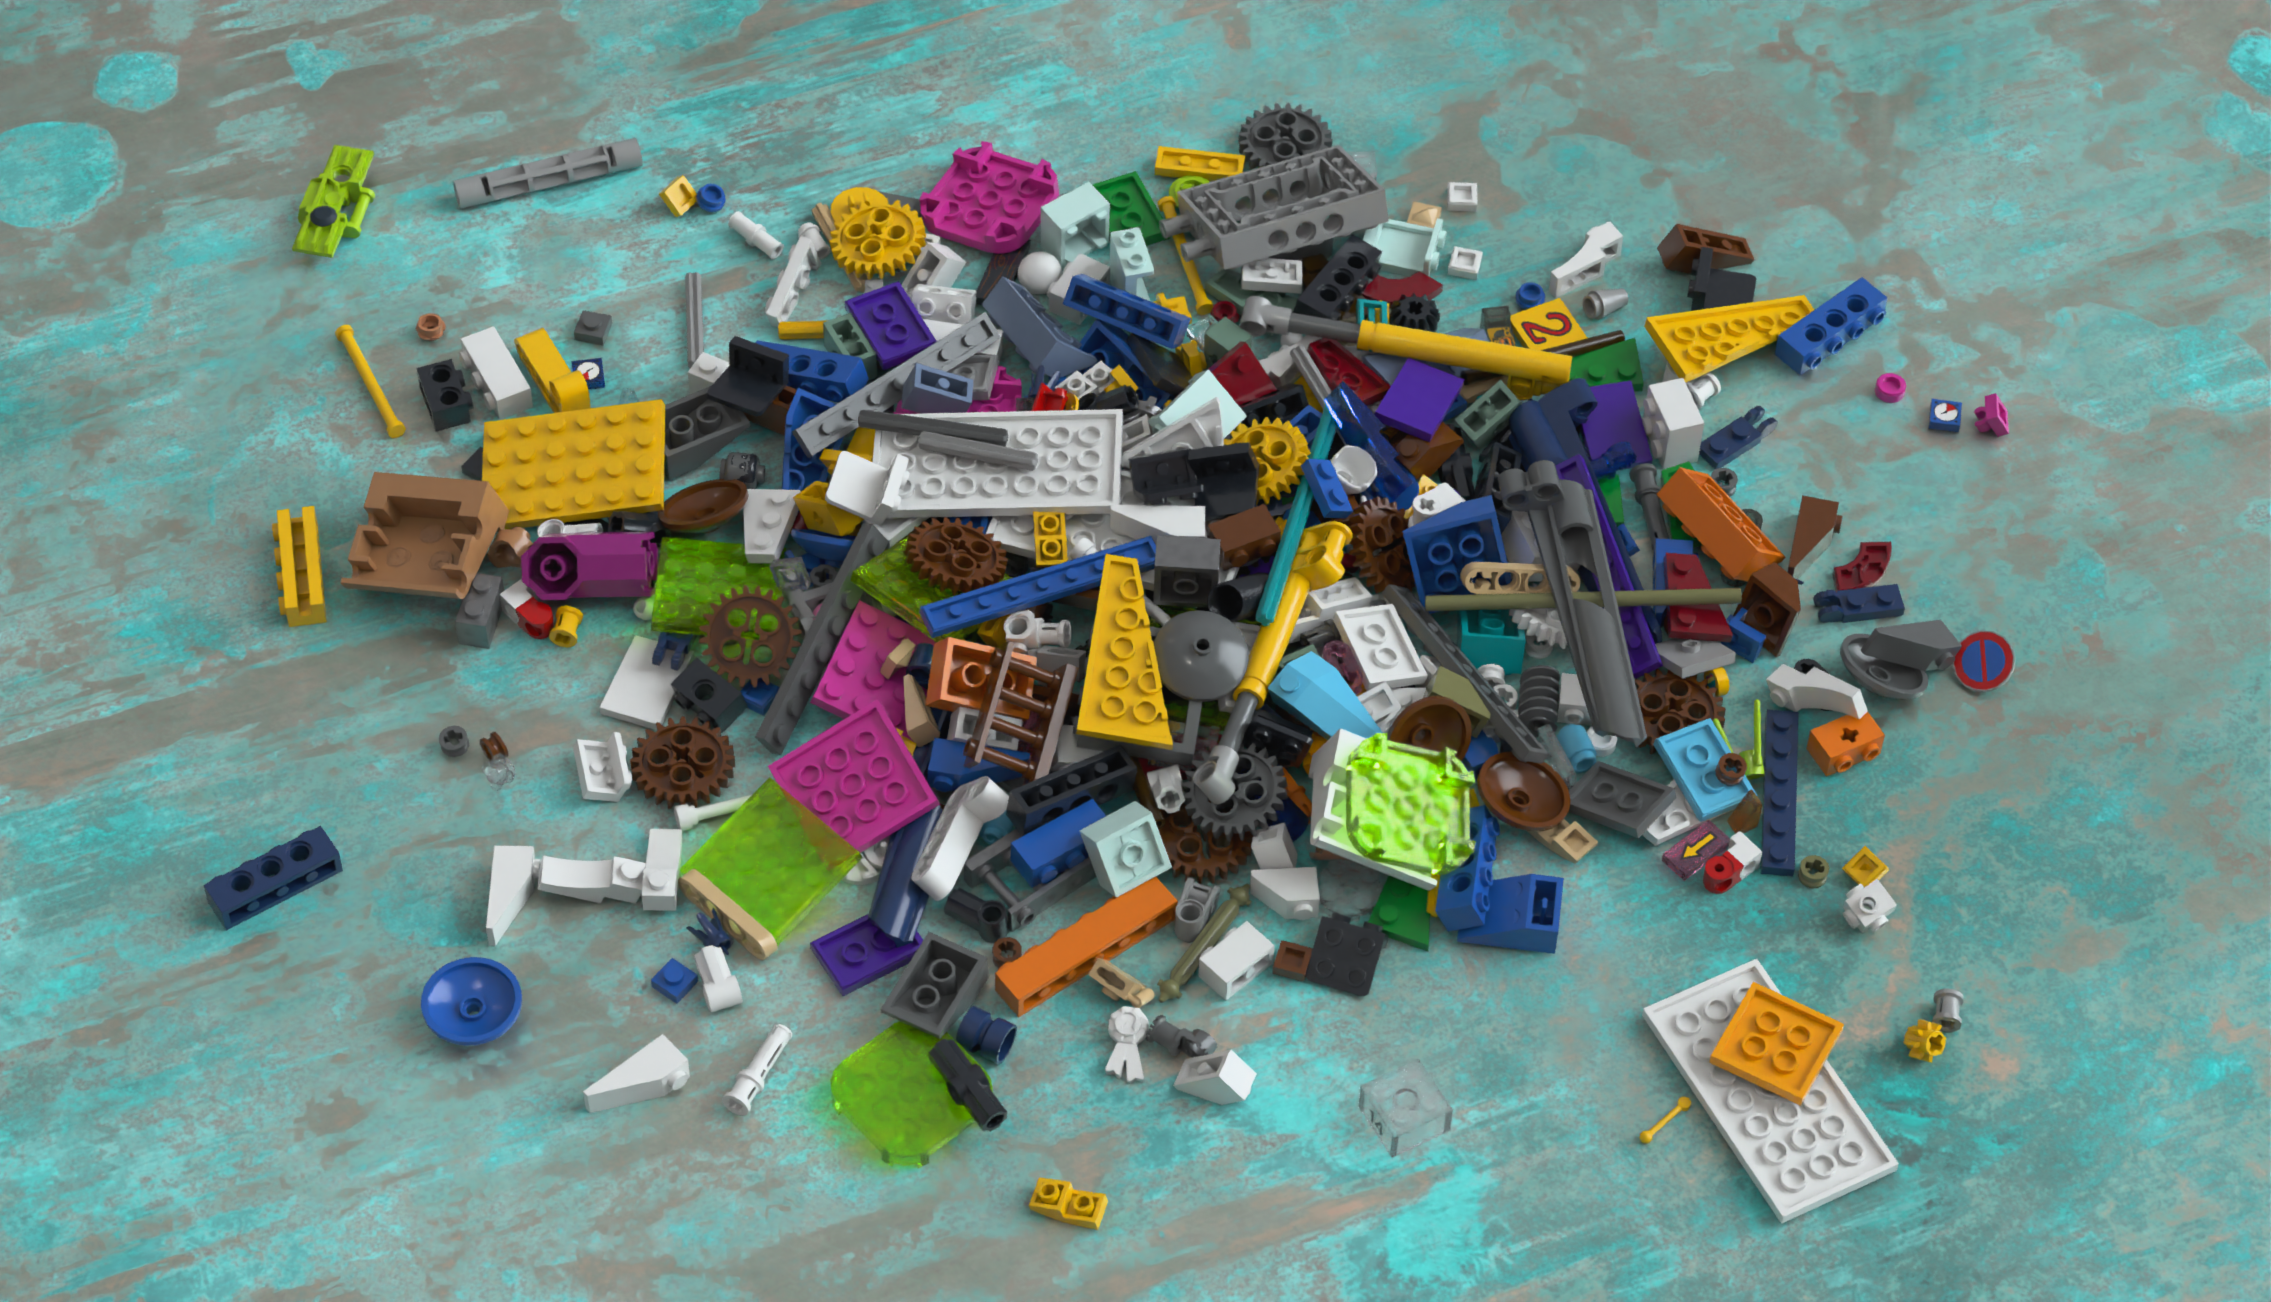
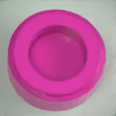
[1875,373,1906,403]

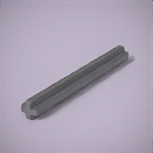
[858,409,1008,446]

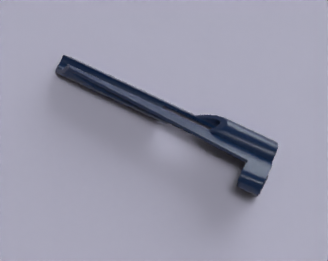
[1508,378,1662,644]
[868,643,954,948]

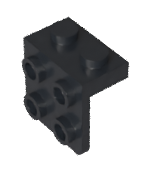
[1687,247,1756,311]
[708,336,789,416]
[1188,442,1259,521]
[1128,447,1205,505]
[1242,709,1314,768]
[1306,912,1389,996]

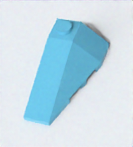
[1267,651,1386,746]

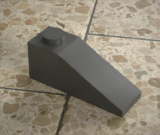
[1860,619,1962,671]

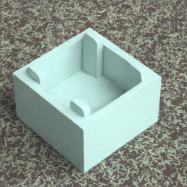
[1041,182,1110,268]
[1080,801,1172,898]

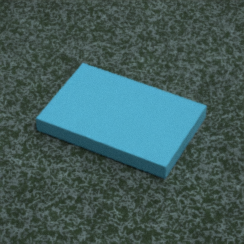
[1653,718,1757,822]

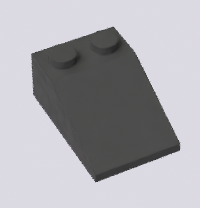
[664,386,750,480]
[881,932,989,1039]

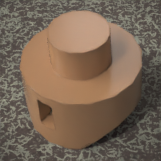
[487,527,533,568]

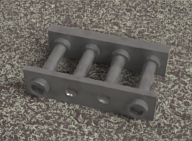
[964,829,1097,932]

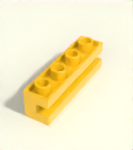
[272,506,327,627]

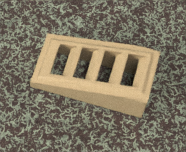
[903,674,940,747]

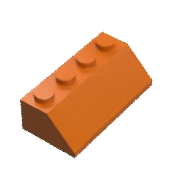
[1656,467,1786,582]

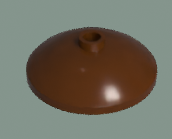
[658,479,749,534]
[1384,696,1472,773]
[1477,752,1570,832]

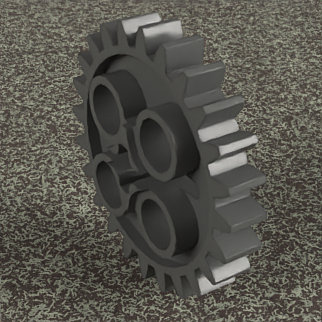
[1238,103,1333,169]
[1182,742,1288,841]

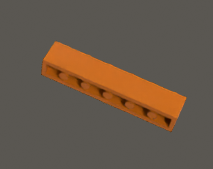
[995,877,1178,1018]

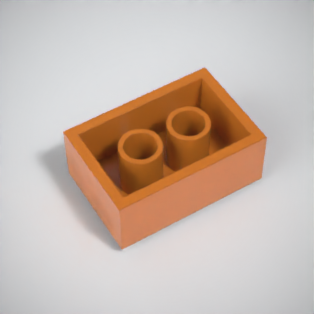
[925,637,1037,722]

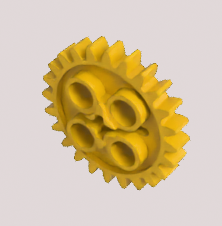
[829,198,927,280]
[1224,417,1311,506]

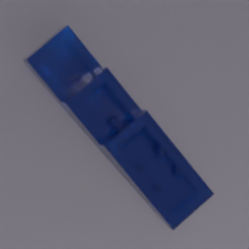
[1324,381,1414,503]

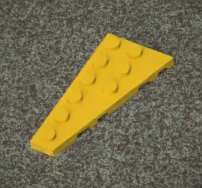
[1644,295,1815,383]
[1076,554,1173,750]

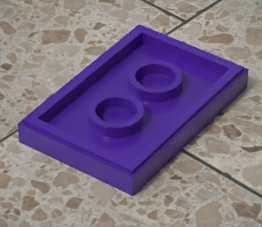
[844,281,937,370]
[1373,358,1464,442]
[1579,380,1653,474]
[810,914,923,996]

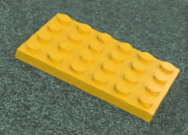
[482,399,665,529]

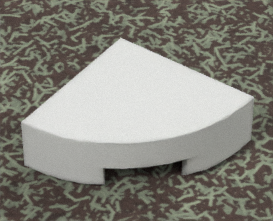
[833,853,879,885]

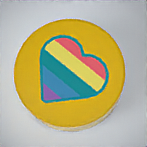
[1704,667,1729,697]

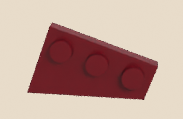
[1307,338,1391,415]
[1663,553,1733,642]

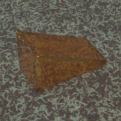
[1727,790,1763,834]

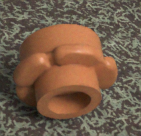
[416,313,446,341]

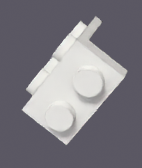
[825,451,909,526]

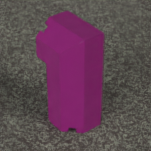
[521,532,659,600]

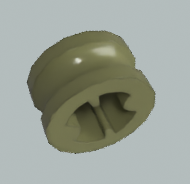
[1798,855,1829,888]

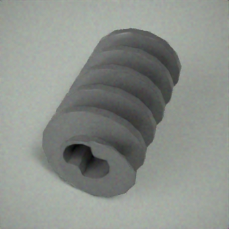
[1518,665,1560,738]

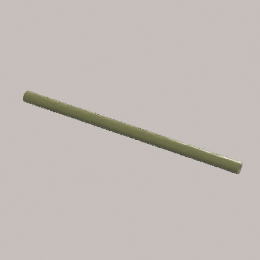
[1425,588,1742,611]

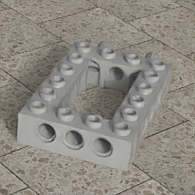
[1159,145,1389,270]

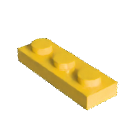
[1155,146,1245,181]

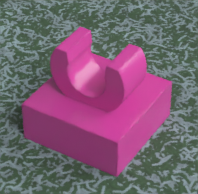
[1974,393,2009,437]

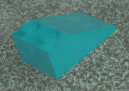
[1457,609,1526,675]

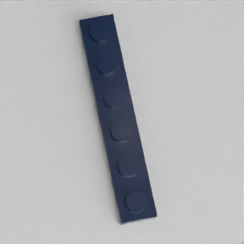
[1761,709,1799,877]

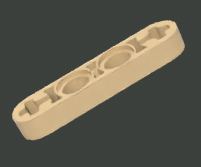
[1460,562,1580,594]
[678,869,778,960]

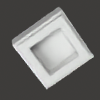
[1447,182,1477,212]
[1447,246,1483,280]

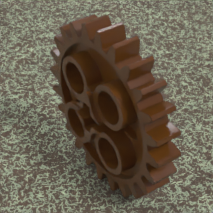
[1348,497,1416,594]
[904,517,1008,595]
[699,585,802,688]
[1635,669,1726,755]
[630,716,735,809]
[1158,800,1253,884]

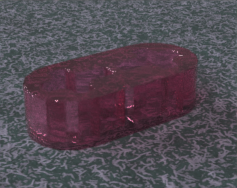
[1322,640,1363,696]

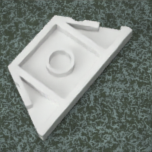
[1121,397,1224,480]

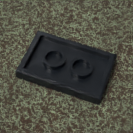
[1126,333,1192,397]

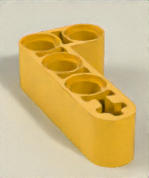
[514,328,591,413]

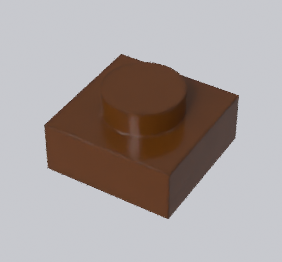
[1272,940,1313,982]

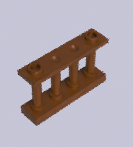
[963,641,1079,785]

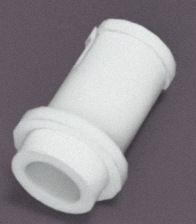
[798,222,831,260]

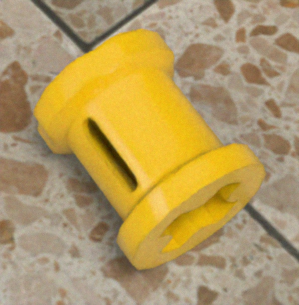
[549,605,583,648]

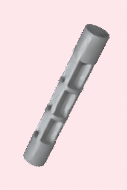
[453,138,643,209]

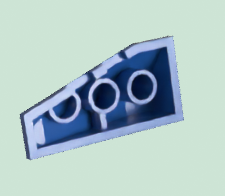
[781,388,844,512]

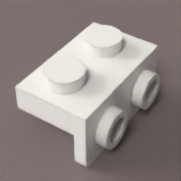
[573,732,632,802]

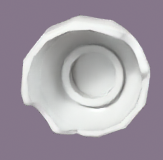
[1017,251,1063,295]
[1330,445,1377,495]

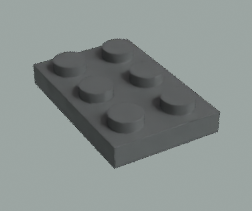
[1568,761,1677,838]

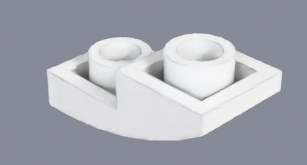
[1055,361,1115,400]

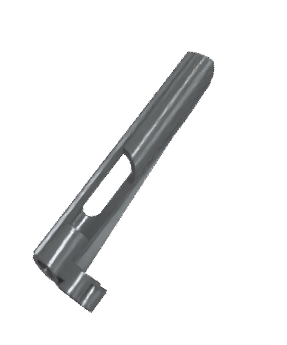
[1498,460,1647,748]

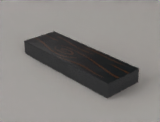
[976,239,1031,305]

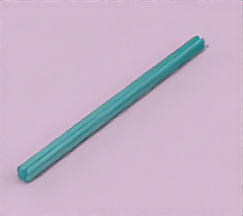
[1255,399,1343,626]

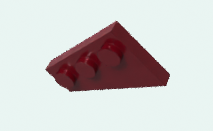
[1175,341,1277,406]

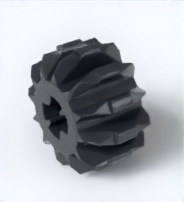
[1389,292,1440,332]

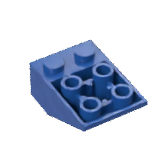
[1457,874,1564,954]

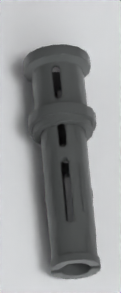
[1629,463,1669,550]

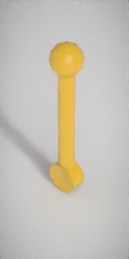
[1639,1096,1691,1144]

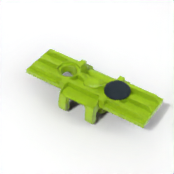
[292,144,375,258]

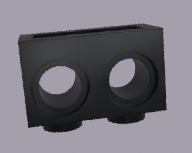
[416,359,474,432]

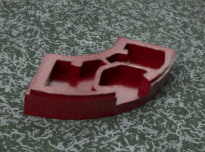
[1362,271,1443,308]
[1832,542,1892,592]

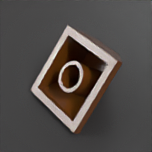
[1387,422,1464,482]
[1733,562,1801,658]

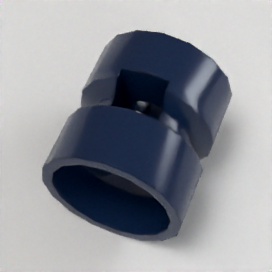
[955,1006,1017,1065]

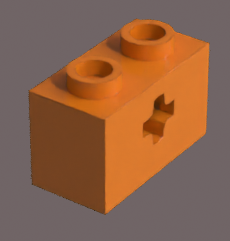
[1806,712,1885,777]

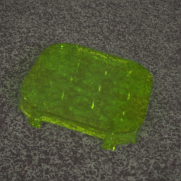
[1346,733,1476,875]
[830,1021,993,1168]

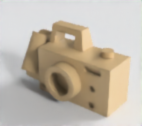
[1088,958,1155,1008]

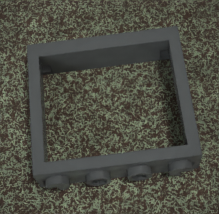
[1072,627,1208,767]

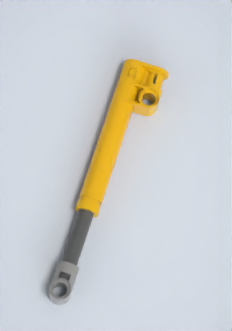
[1239,296,1572,400]
[1193,521,1353,805]

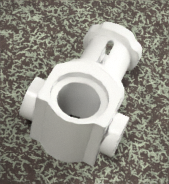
[1004,609,1071,655]

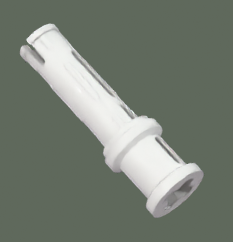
[722,1024,792,1116]

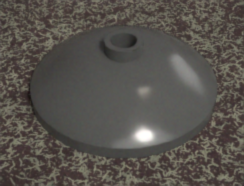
[1154,610,1249,702]
[1840,634,1928,700]

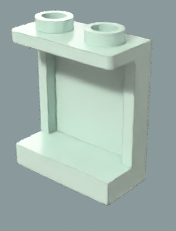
[1363,218,1447,277]
[1110,227,1154,301]
[1148,369,1247,438]

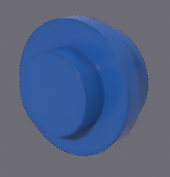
[696,184,726,212]
[1515,282,1545,310]

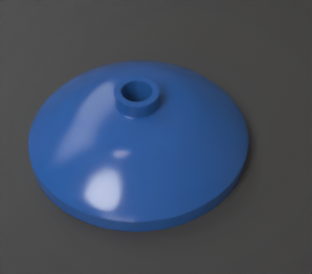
[791,529,856,568]
[421,957,522,1046]

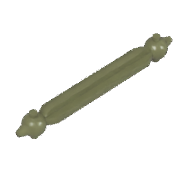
[1157,884,1252,1003]

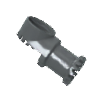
[1146,1015,1217,1058]

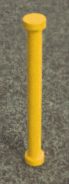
[1157,196,1213,315]
[335,325,406,438]

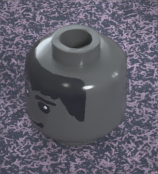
[719,452,765,489]

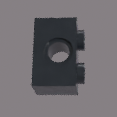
[671,657,748,733]

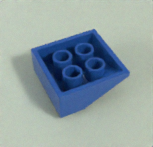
[1403,495,1512,614]

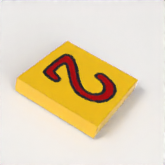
[1507,298,1588,351]

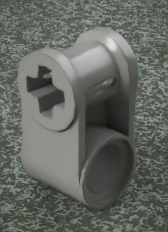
[1174,877,1221,942]

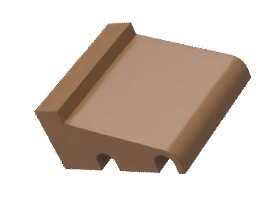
[341,472,509,599]

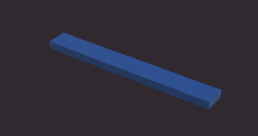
[919,536,1156,638]

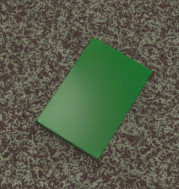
[1092,171,1171,246]

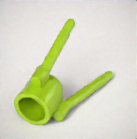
[1713,699,1765,780]

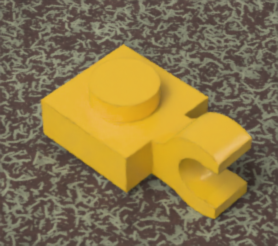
[1175,340,1206,377]

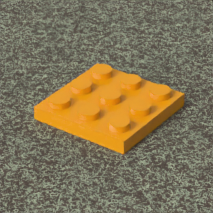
[1709,982,1844,1106]

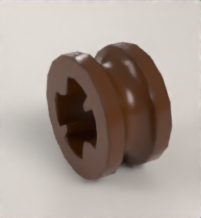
[479,732,509,764]
[1715,753,1747,786]
[993,937,1022,969]

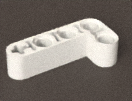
[911,776,1009,901]

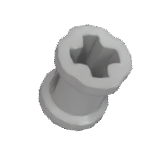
[1932,988,1964,1032]

